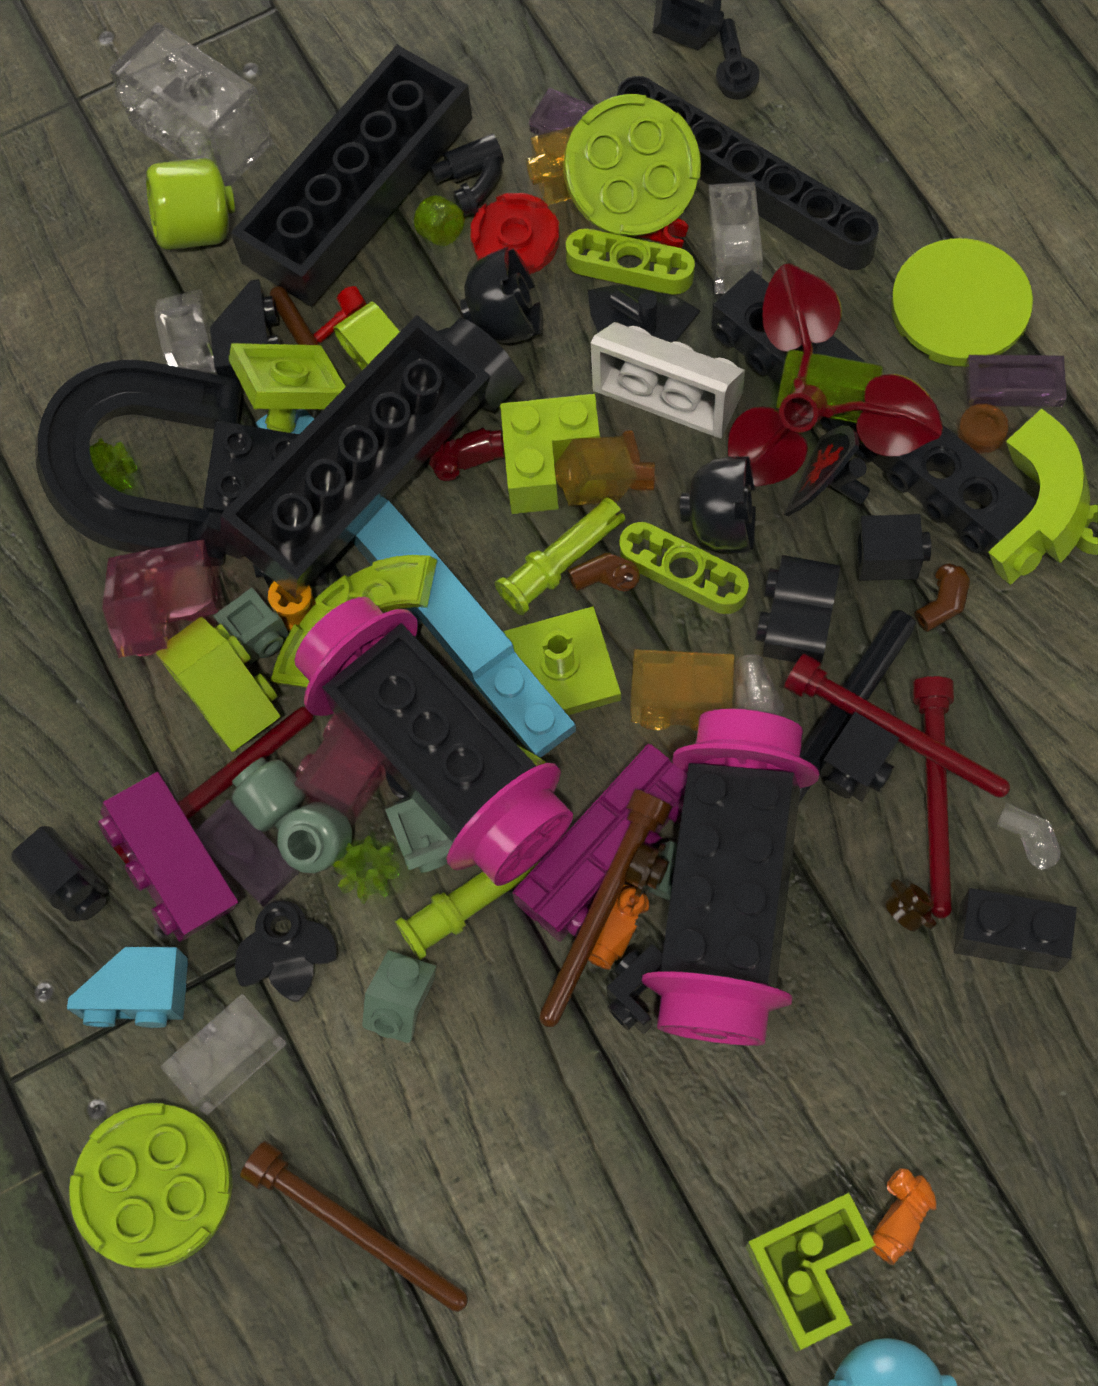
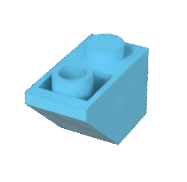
[67,947,188,1028]

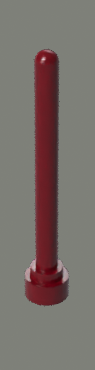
[784,653,1010,798]
[913,676,954,919]
[112,706,314,864]

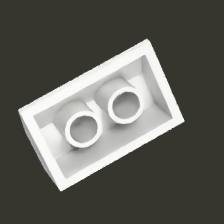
[591,322,745,439]

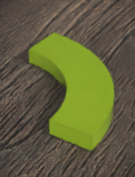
[270,555,437,689]

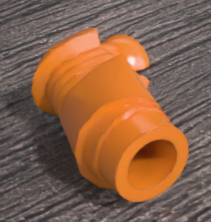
[588,885,649,969]
[871,1168,936,1265]

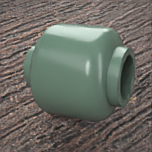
[231,757,307,832]
[277,802,352,873]

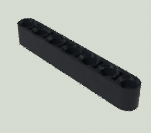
[617,76,879,270]

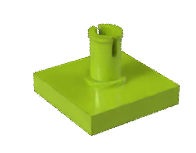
[229,343,346,433]
[502,606,621,715]

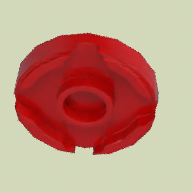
[471,193,559,274]

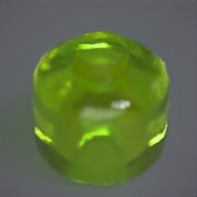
[414,195,464,246]

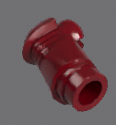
[429,427,505,481]

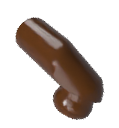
[567,553,640,592]
[915,563,970,632]

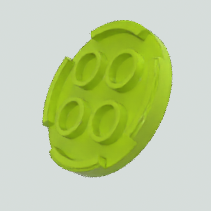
[563,94,701,236]
[891,238,1033,367]
[69,1103,233,1269]

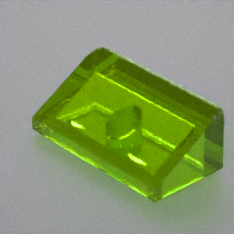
[776,350,883,422]

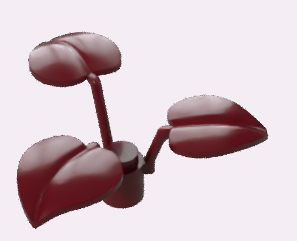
[728,263,943,486]

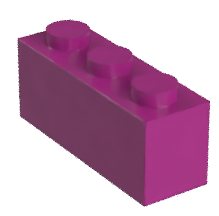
[98,771,238,942]

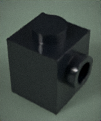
[856,514,931,581]
[819,712,899,802]

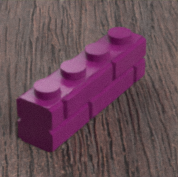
[512,744,687,942]

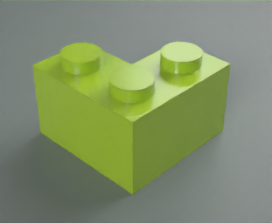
[500,394,601,514]
[154,616,281,752]
[745,1193,876,1352]

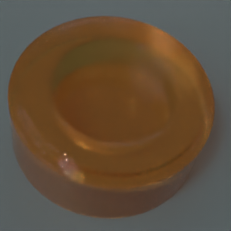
[958,404,1009,454]

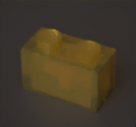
[631,649,734,732]

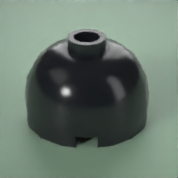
[460,247,544,344]
[680,456,756,553]

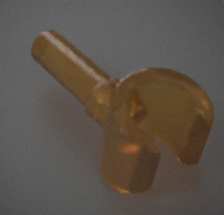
[622,430,655,490]

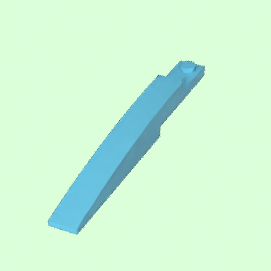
[255,409,576,758]

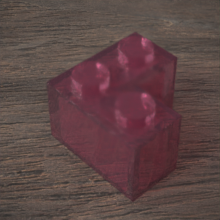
[102,539,218,658]

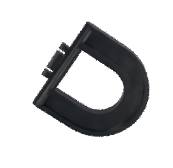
[35,359,242,566]

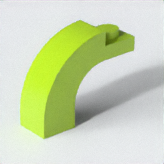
[988,408,1090,585]

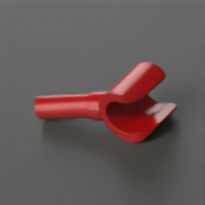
[634,219,688,249]
[313,286,367,344]

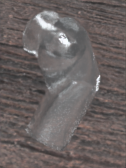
[997,803,1061,870]

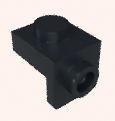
[652,0,724,50]
[607,944,663,1034]

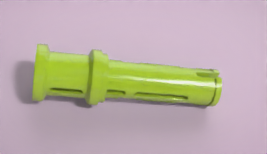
[495,497,626,615]
[394,860,541,960]

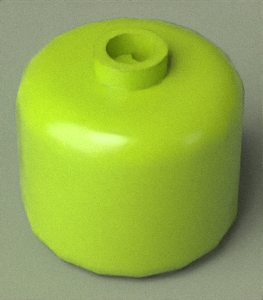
[146,158,235,250]

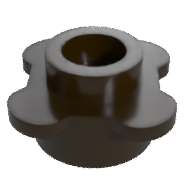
[625,843,670,897]
[885,879,936,932]

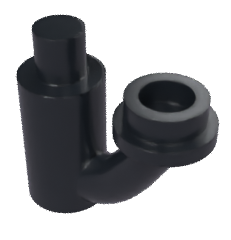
[429,133,504,217]

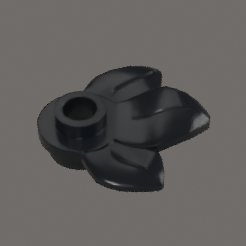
[235,901,337,1002]

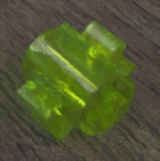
[90,438,138,492]
[333,836,399,904]

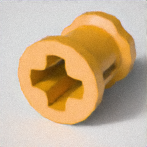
[268,581,316,632]

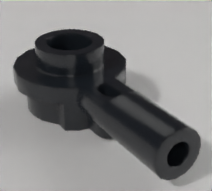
[716,18,760,100]

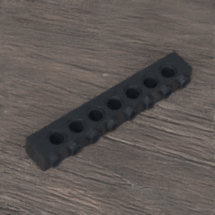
[712,269,1037,561]

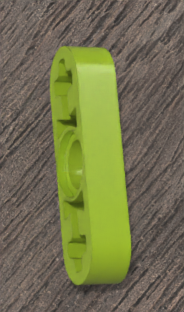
[566,229,695,295]
[619,522,749,614]

